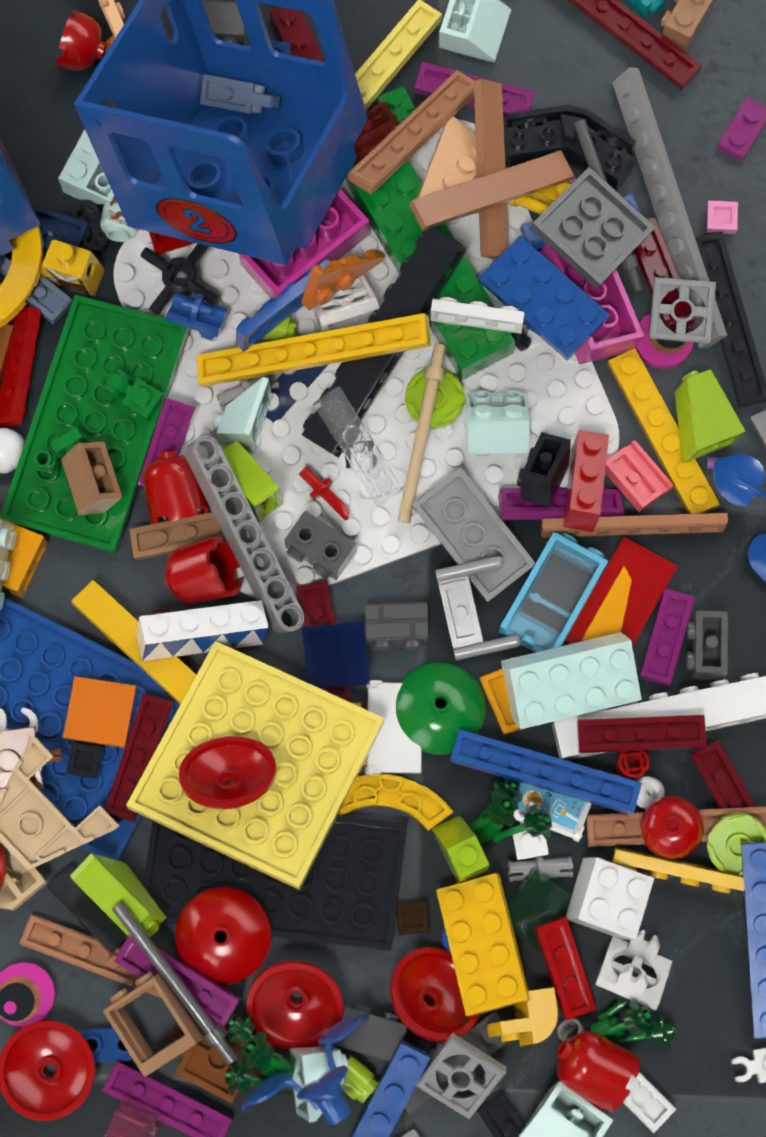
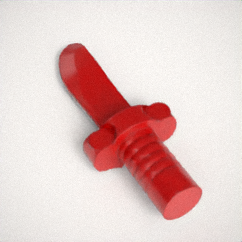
[299,467,349,520]

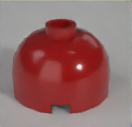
[56,10,106,71]
[640,795,704,860]

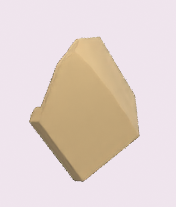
[0,845,47,911]

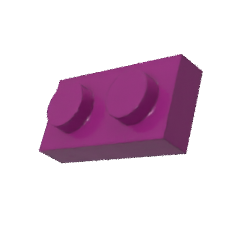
[717,97,766,163]

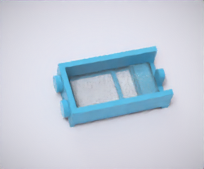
[499,532,608,653]

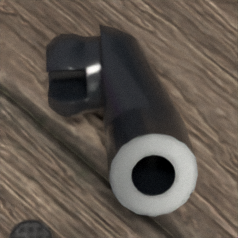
[511,322,532,351]

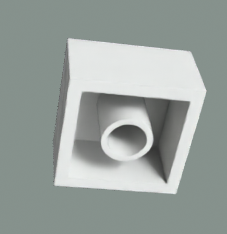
[566,857,654,940]

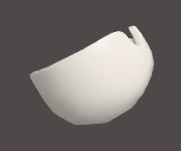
[0,428,25,474]

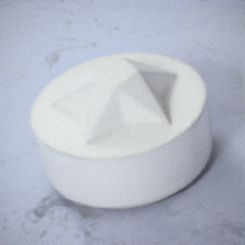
[636,776,665,809]

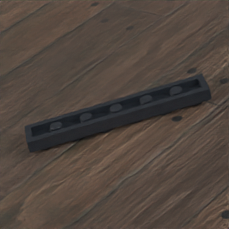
[695,232,766,408]

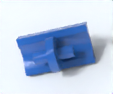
[166,293,227,340]

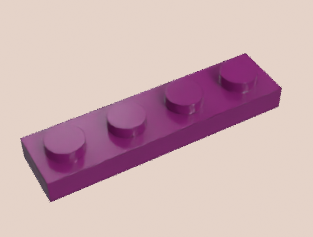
[414,62,535,122]
[498,488,624,520]
[114,936,241,1029]
[102,1061,233,1137]

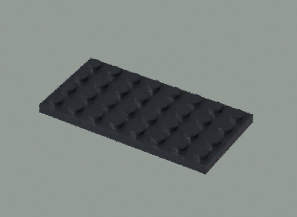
[143,815,407,952]

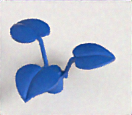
[713,454,766,583]
[241,1013,369,1125]

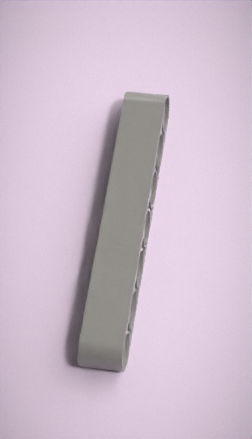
[185,435,304,634]

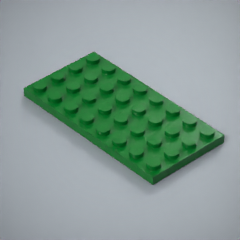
[0,295,189,554]

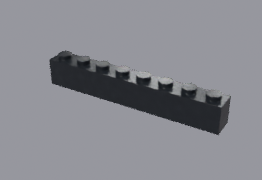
[301,225,467,458]

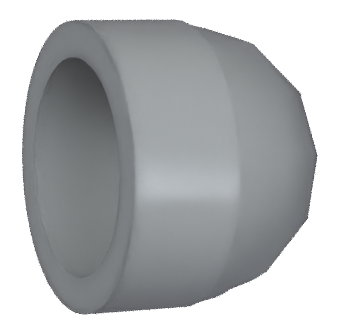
[557,1018,585,1042]

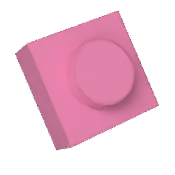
[706,200,738,234]

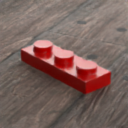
[534,917,596,1020]

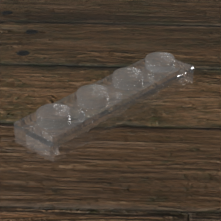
[313,387,404,506]

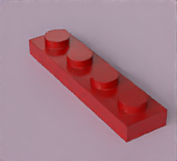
[0,306,41,428]

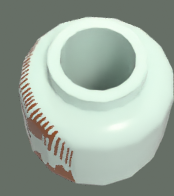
[100,198,139,242]

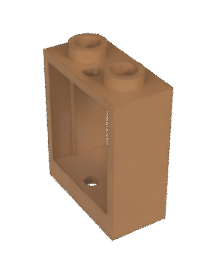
[103,971,204,1077]

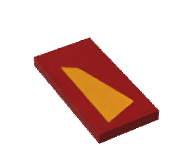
[564,537,678,647]

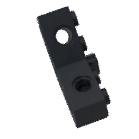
[504,105,636,192]

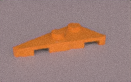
[301,250,385,310]

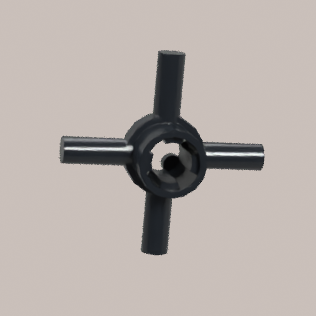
[140,243,220,316]

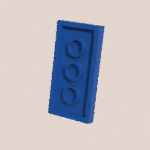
[478,236,610,361]

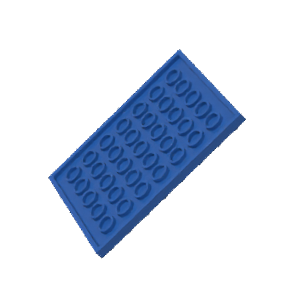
[0,598,180,861]

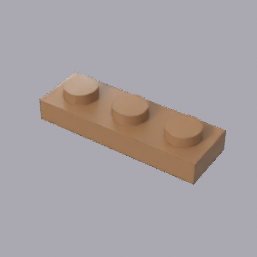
[130,512,225,560]

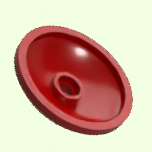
[179,736,277,809]
[175,887,271,984]
[390,947,479,1042]
[247,960,344,1050]
[0,1021,96,1121]

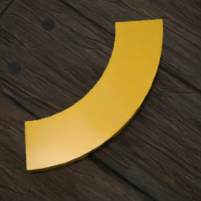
[0,226,44,328]
[338,774,453,832]

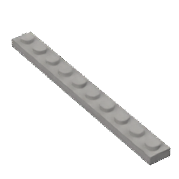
[612,67,727,348]

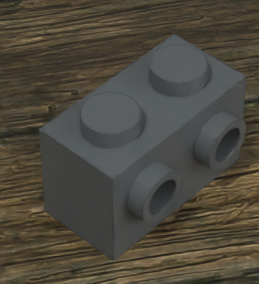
[284,511,357,581]
[686,611,728,680]

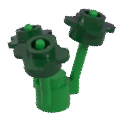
[470,778,552,843]
[591,993,676,1049]
[225,1013,295,1095]

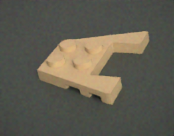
[0,735,120,870]

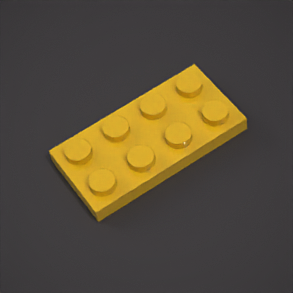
[436,873,531,1017]

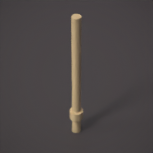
[398,343,446,524]

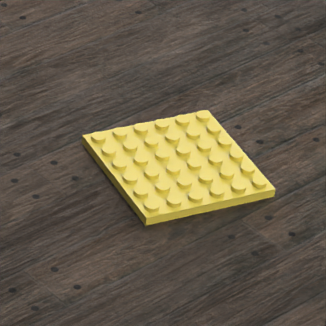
[126,641,385,890]

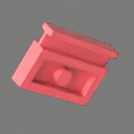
[605,440,674,513]

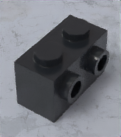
[517,432,571,507]

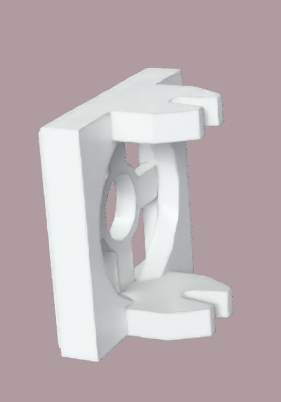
[313,274,379,332]
[595,930,672,1010]

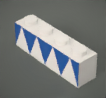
[136,600,269,661]

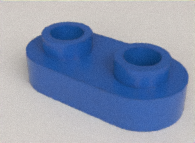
[81,1029,133,1062]

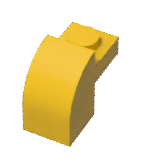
[487,988,558,1046]

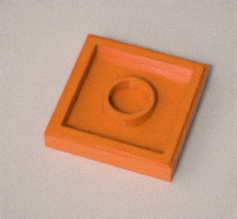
[63,676,137,749]

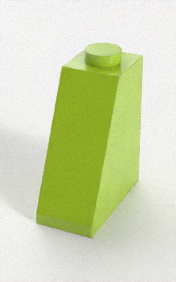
[674,369,746,463]
[221,440,283,522]
[432,815,489,884]
[70,853,167,937]

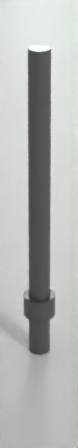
[574,119,645,293]
[112,902,239,1065]

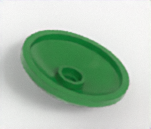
[396,662,486,755]

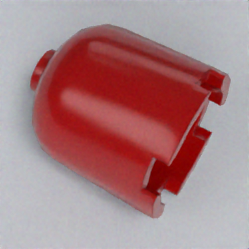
[143,450,211,524]
[164,535,242,603]
[556,1031,640,1112]

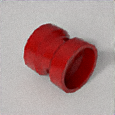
[615,751,649,781]

